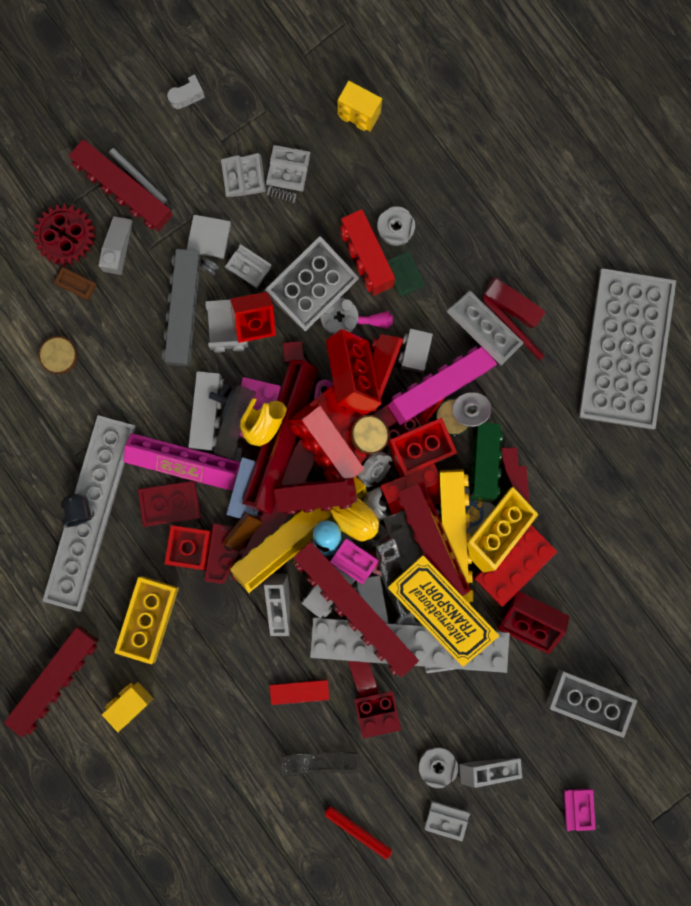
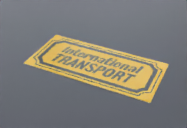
[388,556,499,667]

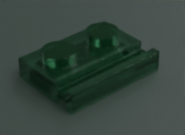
[387,251,425,298]

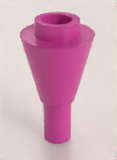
[358,311,393,330]

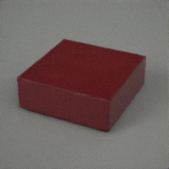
[283,341,304,363]

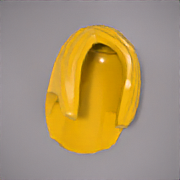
[240,398,287,446]
[330,498,379,541]

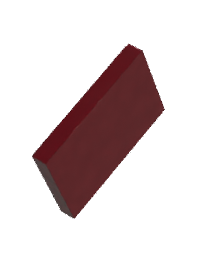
[138,481,201,527]

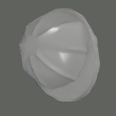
[362,487,393,522]

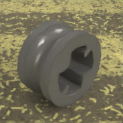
[200,258,219,276]

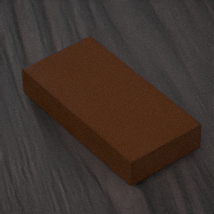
[54,267,97,301]
[223,512,262,551]

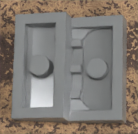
[266,145,310,192]
[221,153,266,197]

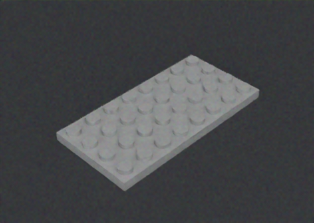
[578,268,676,430]

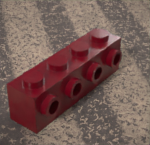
[274,477,358,514]

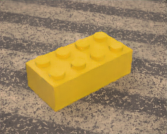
[114,576,179,664]

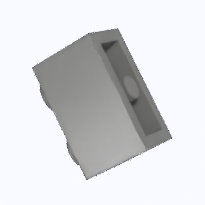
[398,329,433,374]

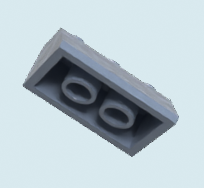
[227,458,259,518]

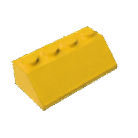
[467,487,538,572]

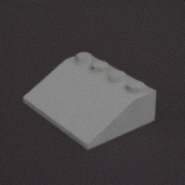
[263,236,359,331]

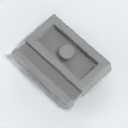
[225,244,272,289]
[424,801,470,841]

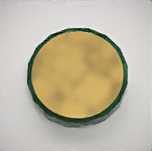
[435,398,473,436]

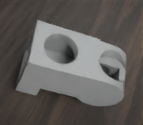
[168,74,205,109]

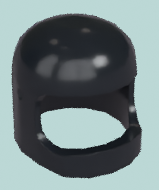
[61,493,93,528]

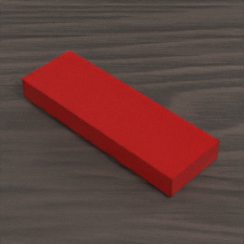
[270,679,329,705]

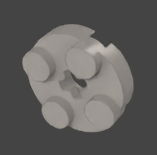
[377,207,415,246]
[320,298,358,335]
[357,451,392,487]
[418,747,458,788]

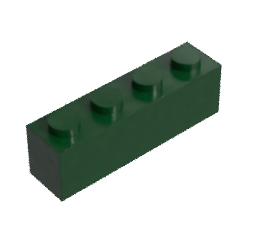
[469,422,503,503]

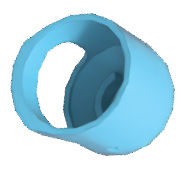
[313,520,343,557]

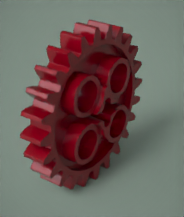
[32,204,96,266]

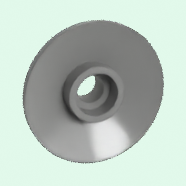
[452,393,491,427]

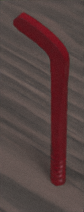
[483,278,545,361]

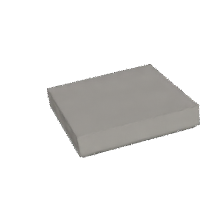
[187,215,231,259]

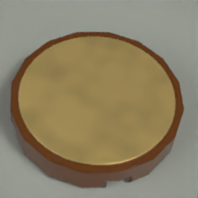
[39,336,78,374]
[350,415,389,454]

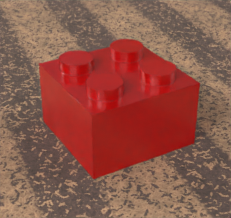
[230,292,276,343]
[165,525,212,570]

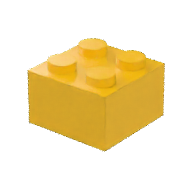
[338,81,382,132]
[102,682,154,732]

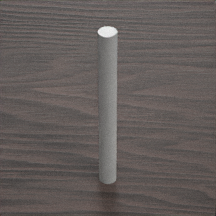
[109,148,167,204]

